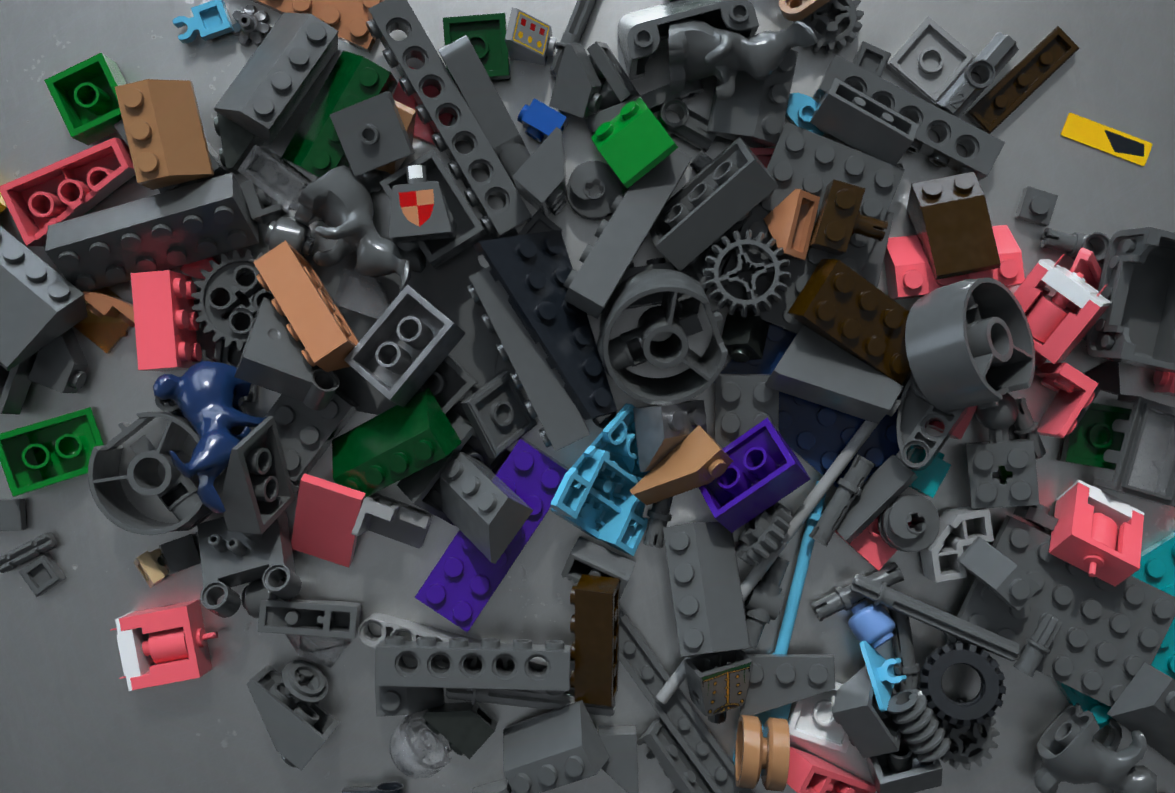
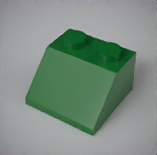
[591,97,678,189]

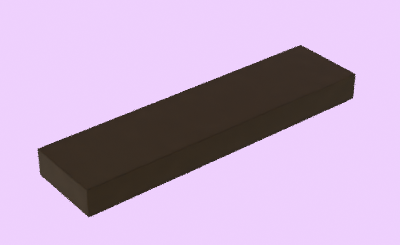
[964,26,1079,134]

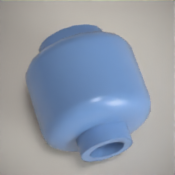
[848,600,896,649]

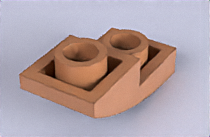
[82,291,135,328]

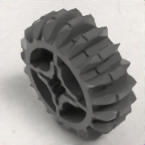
[703,229,791,318]

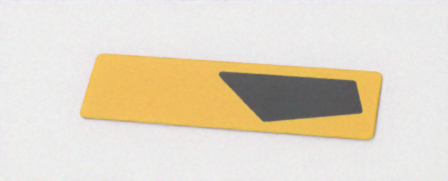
[1061,113,1152,166]

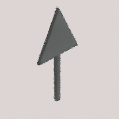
[1071,360,1120,433]

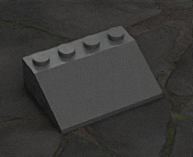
[0,226,88,371]

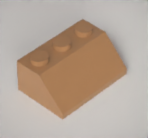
[115,79,214,190]

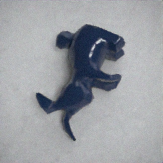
[153,361,268,514]

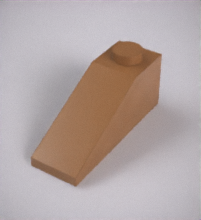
[629,425,733,505]

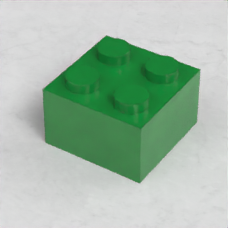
[44,53,127,146]

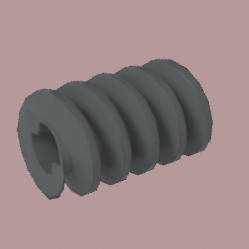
[887,689,951,762]

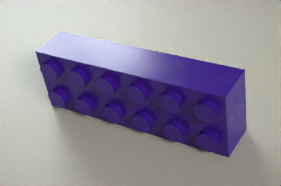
[415,438,569,633]

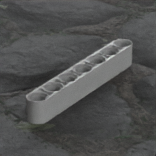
[358,613,566,697]

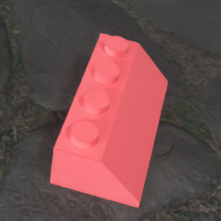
[884,225,1025,300]

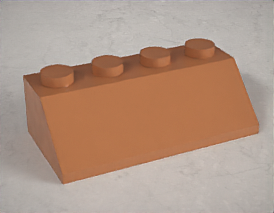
[253,240,359,372]

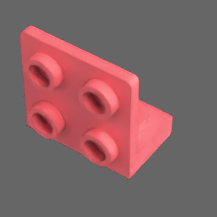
[1034,362,1099,438]

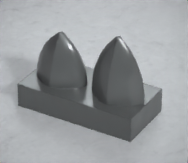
[587,41,640,110]

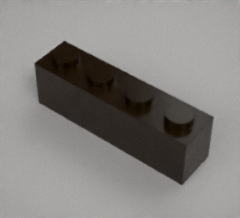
[570,574,620,707]

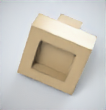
[133,548,169,588]

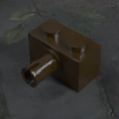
[809,179,888,256]

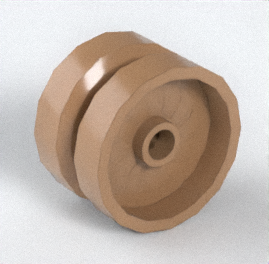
[735,715,790,792]

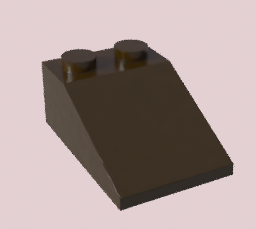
[907,172,1001,280]

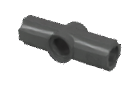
[934,32,1019,118]

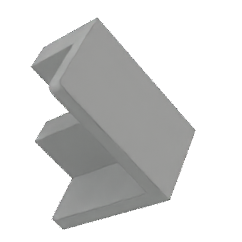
[351,493,434,548]

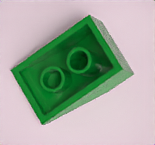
[0,407,104,497]

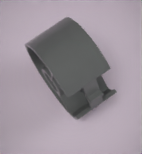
[597,269,728,405]
[905,278,1035,412]
[88,411,228,535]

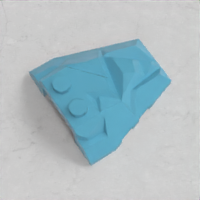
[550,403,650,556]

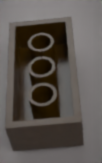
[788,259,911,385]

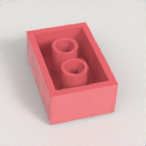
[131,270,202,372]

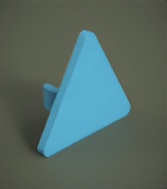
[860,640,907,712]

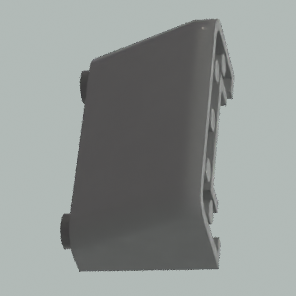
[617,0,759,80]

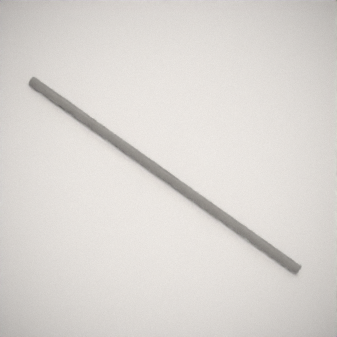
[656,371,912,704]

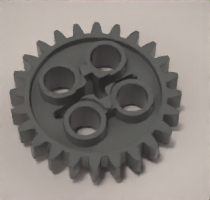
[191,249,273,352]

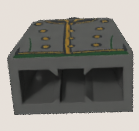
[684,650,753,724]

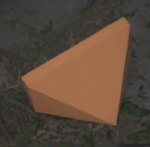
[764,189,820,260]

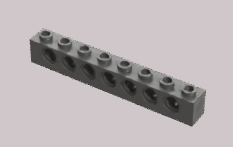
[366,0,532,239]

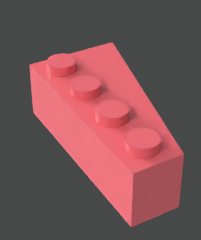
[0,137,135,246]

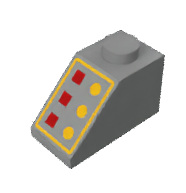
[505,8,557,66]

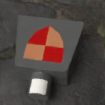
[389,165,455,244]

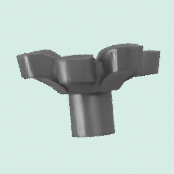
[232,5,272,46]

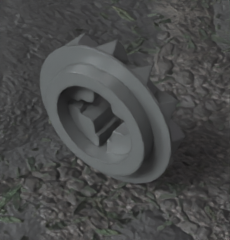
[279,660,328,706]

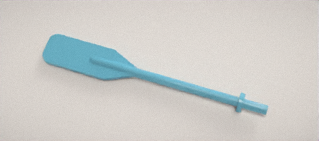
[733,481,826,777]

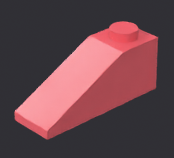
[787,747,876,793]

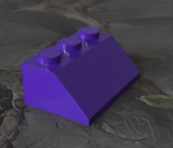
[698,417,811,533]

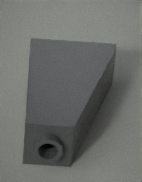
[765,325,903,424]

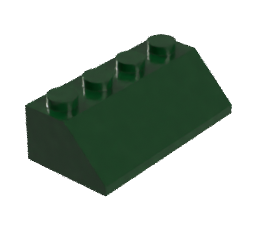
[282,50,397,179]
[332,387,462,498]

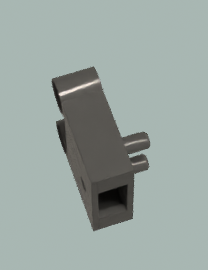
[234,298,340,410]
[197,511,302,618]

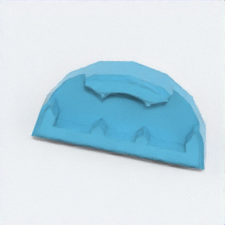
[785,93,824,136]

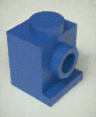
[517,98,568,142]

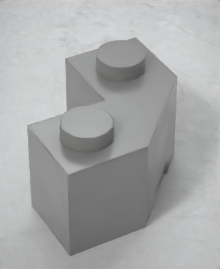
[920,506,994,583]

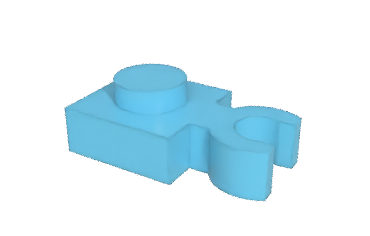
[172,0,234,43]

